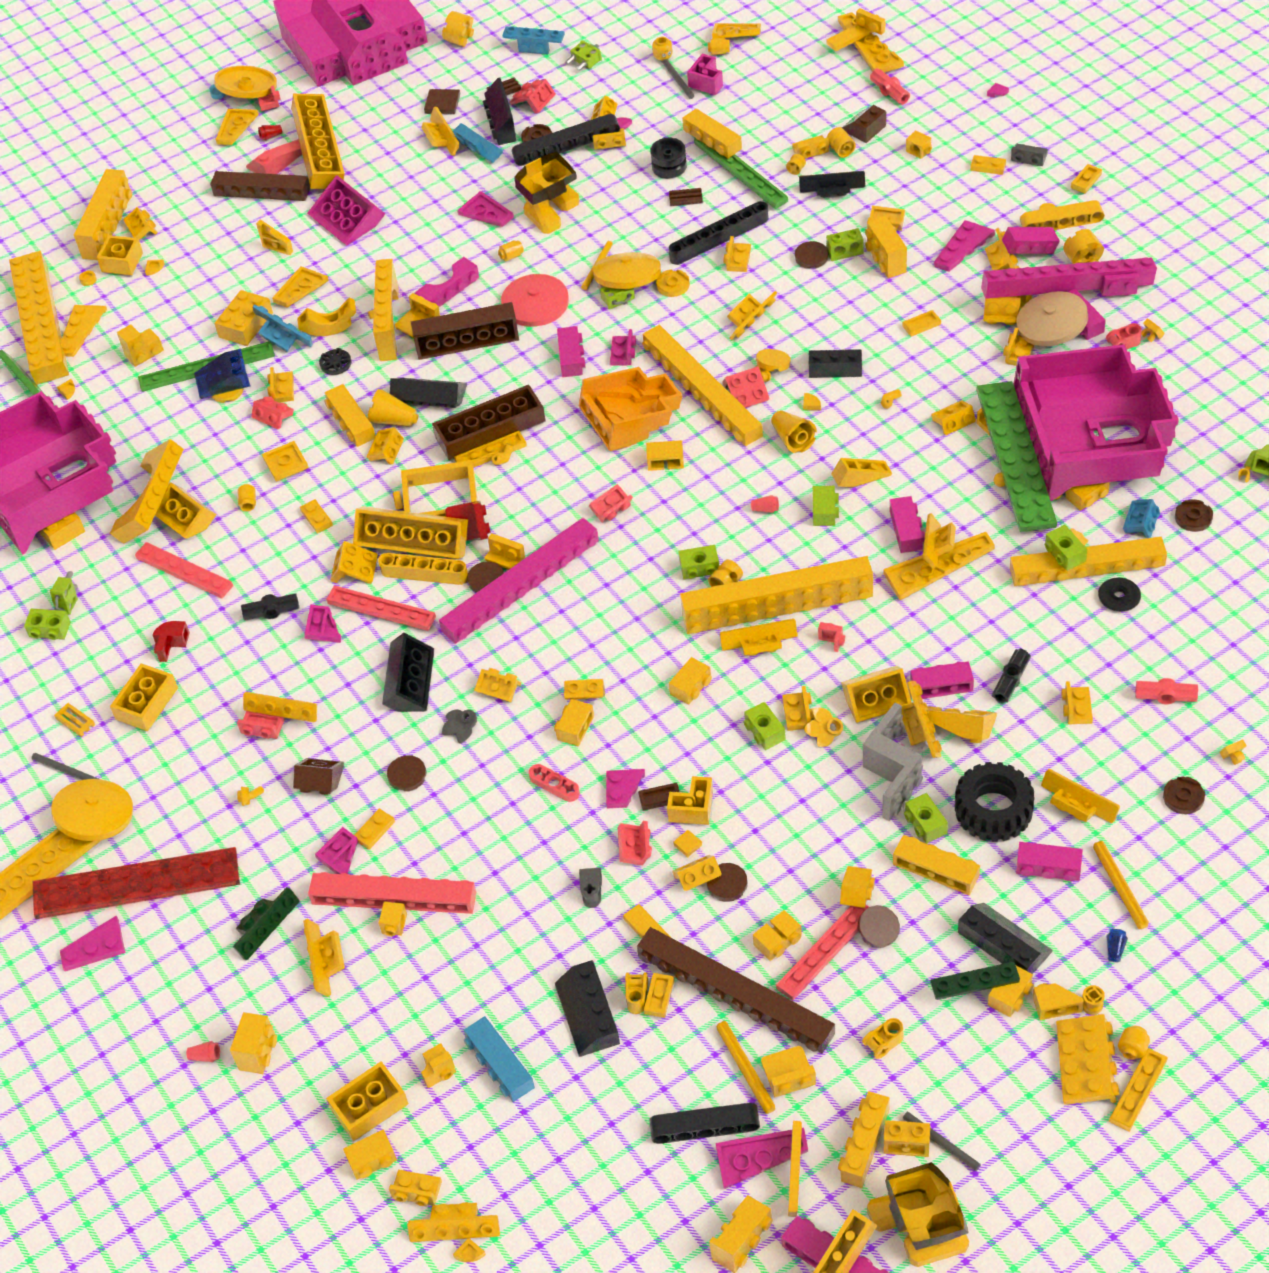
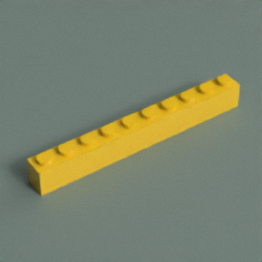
[642,324,763,447]

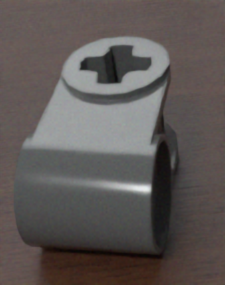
[579,867,602,908]

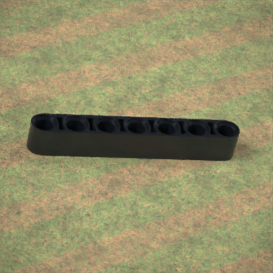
[511,114,620,166]
[669,201,769,265]

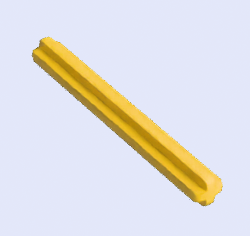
[1093,840,1149,930]
[717,1021,775,1114]

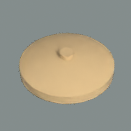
[1016,291,1088,346]

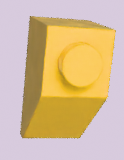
[1033,983,1084,1020]

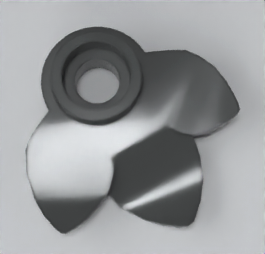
[442,709,477,744]

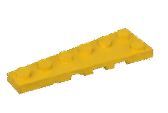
[838,12,904,73]
[883,532,995,600]

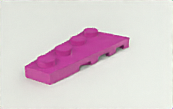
[934,220,995,272]
[716,1127,808,1189]

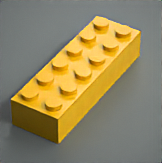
[74,169,132,260]
[353,506,468,559]

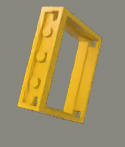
[401,460,478,517]

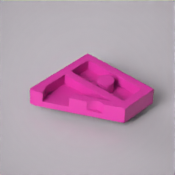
[304,604,341,643]
[606,769,645,809]
[315,827,358,874]

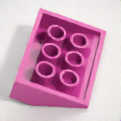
[307,175,385,245]

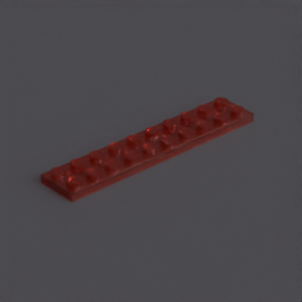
[33,847,240,919]

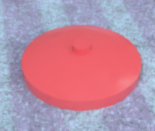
[501,274,569,327]

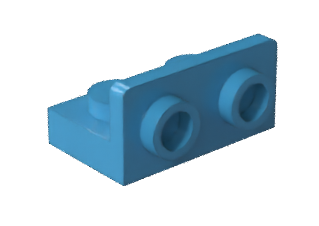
[1123,499,1160,538]

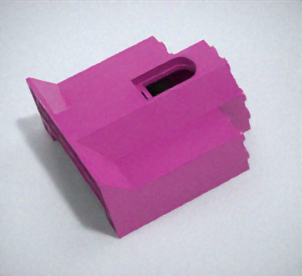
[273,0,428,87]
[1013,344,1179,501]
[0,391,117,555]

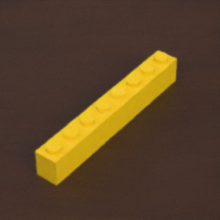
[1010,536,1167,586]

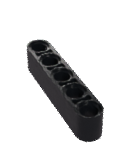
[649,1103,760,1144]

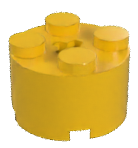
[442,11,474,47]
[1063,229,1104,264]

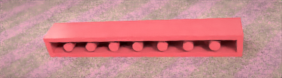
[308,872,477,914]

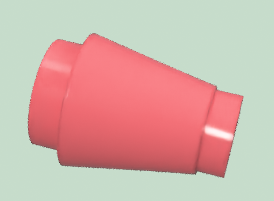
[751,495,779,513]
[186,1041,220,1062]

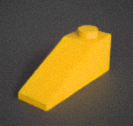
[831,458,892,487]

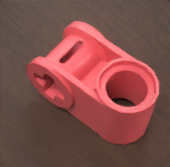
[1106,323,1142,349]

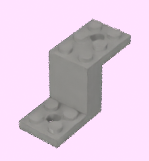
[863,703,923,821]

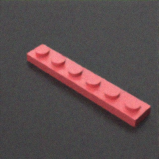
[135,542,233,599]
[326,585,436,631]
[776,905,869,1001]

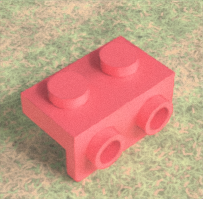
[251,397,294,429]
[589,484,633,523]
[237,711,284,739]
[617,820,652,866]

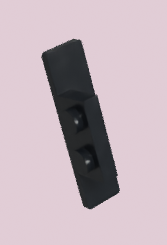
[799,171,866,198]

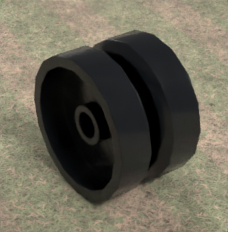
[650,137,687,179]

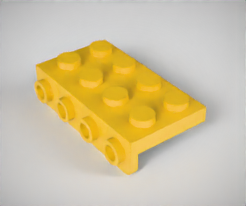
[1056,1014,1119,1105]

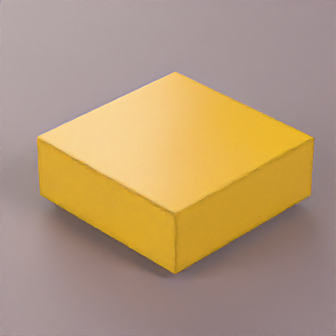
[673,830,702,858]

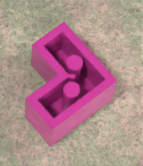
[687,53,723,95]

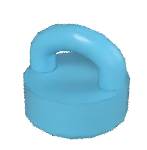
[209,84,226,99]

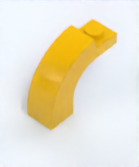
[297,297,356,336]

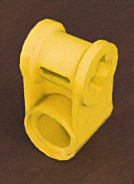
[625,972,648,1014]
[862,1018,904,1059]

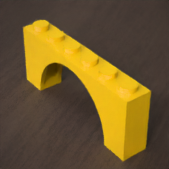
[373,259,399,361]
[109,439,184,544]

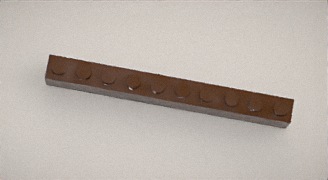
[637,927,835,1054]

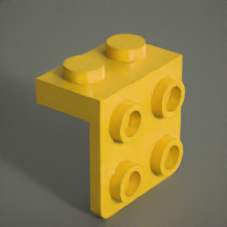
[395,293,440,338]
[761,1046,816,1098]

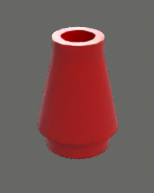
[258,125,282,141]

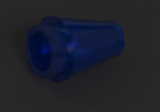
[1106,929,1128,962]

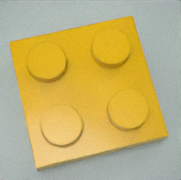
[262,441,309,482]

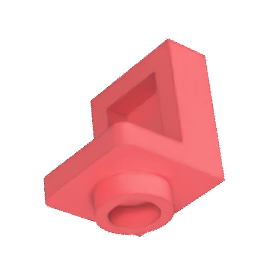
[258,85,281,111]
[818,622,846,652]

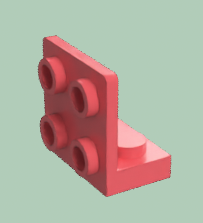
[509,79,556,114]
[722,367,770,408]

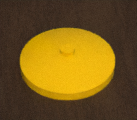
[214,65,277,98]
[593,252,661,289]
[51,779,133,841]

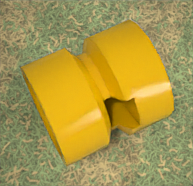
[826,127,856,158]
[708,559,743,587]

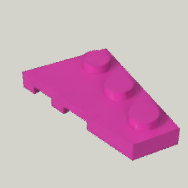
[60,915,126,972]

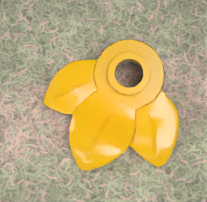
[804,708,843,747]

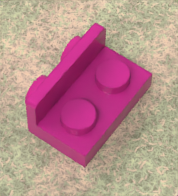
[610,329,636,366]

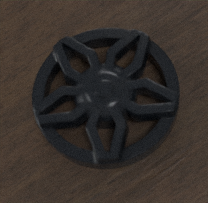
[319,348,352,375]

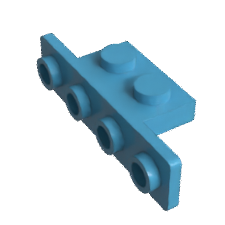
[502,26,565,54]
[452,123,503,163]
[252,304,313,352]

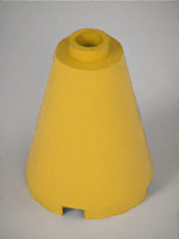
[368,389,419,427]
[771,410,817,453]

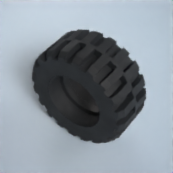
[954,762,1035,842]

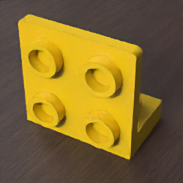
[330,541,378,584]

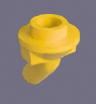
[237,786,264,806]

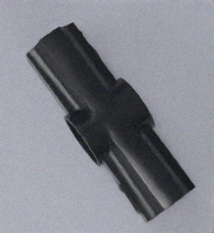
[241,593,300,621]
[992,648,1031,704]

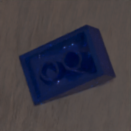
[194,348,251,399]

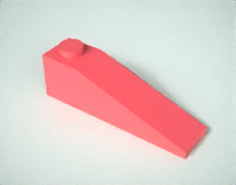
[246,139,302,174]

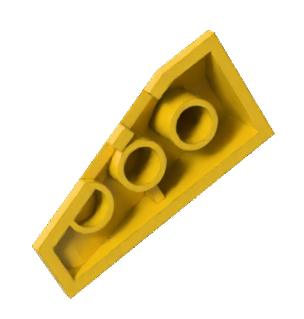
[927,706,997,743]

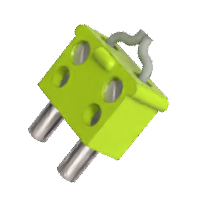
[565,40,602,71]
[597,284,635,309]
[50,571,78,615]

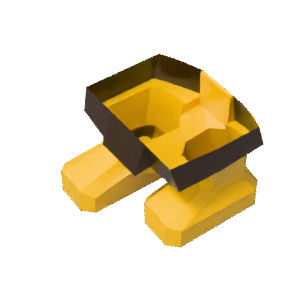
[514,152,580,234]
[867,1162,969,1267]

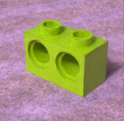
[826,228,864,261]
[24,608,71,640]

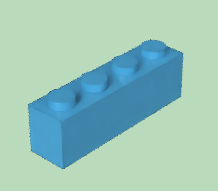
[464,1016,535,1102]

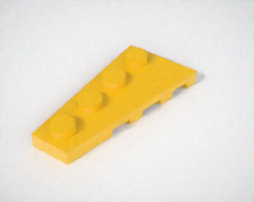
[62,305,107,357]

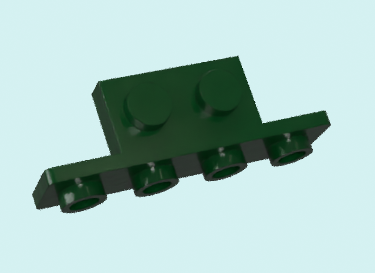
[233,887,300,960]
[930,962,1020,1000]

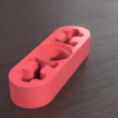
[529,764,580,802]

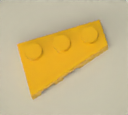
[215,109,259,145]
[272,266,329,308]

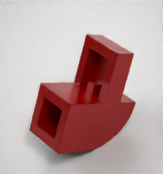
[152,621,190,662]

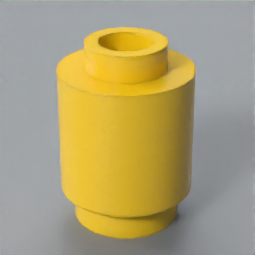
[708,38,730,55]
[498,240,524,261]
[237,484,256,511]

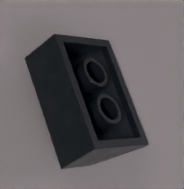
[809,349,862,378]

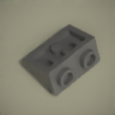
[1011,143,1048,167]

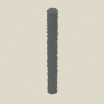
[662,59,694,99]
[31,752,99,780]
[903,1111,981,1171]

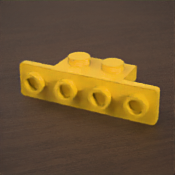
[421,107,459,156]
[985,227,1020,270]
[727,291,777,340]
[922,513,956,568]
[720,618,798,656]
[902,681,942,758]
[243,692,317,722]
[1041,769,1120,823]
[303,918,345,997]
[407,1202,500,1242]

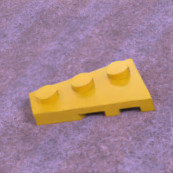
[712,23,761,39]

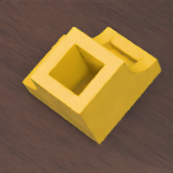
[421,1043,456,1088]

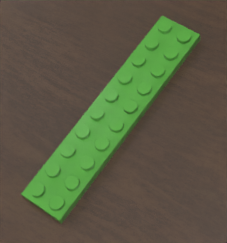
[976,381,1057,532]

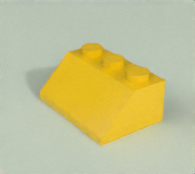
[155,482,217,539]
[841,666,912,723]

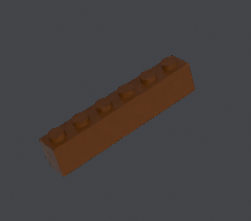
[210,171,310,201]

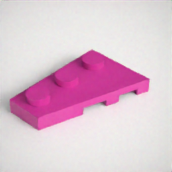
[457,191,514,227]

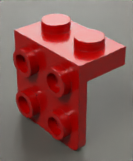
[445,500,491,541]

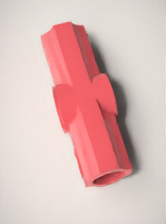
[870,68,910,105]
[1135,678,1198,705]

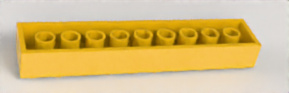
[9,250,69,385]
[680,556,873,634]

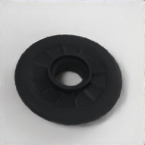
[1098,577,1141,612]

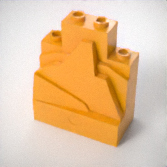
[578,367,682,451]

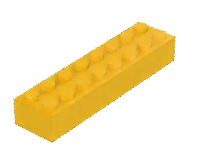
[291,93,345,189]

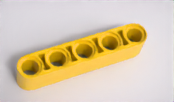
[1020,200,1105,230]
[378,553,468,585]

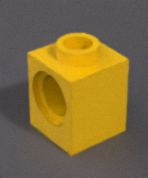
[906,130,932,159]
[378,902,407,936]

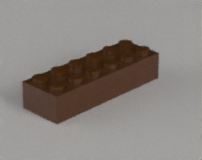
[411,302,519,360]
[432,384,546,460]

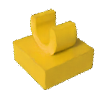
[1141,318,1165,342]
[1219,739,1247,765]

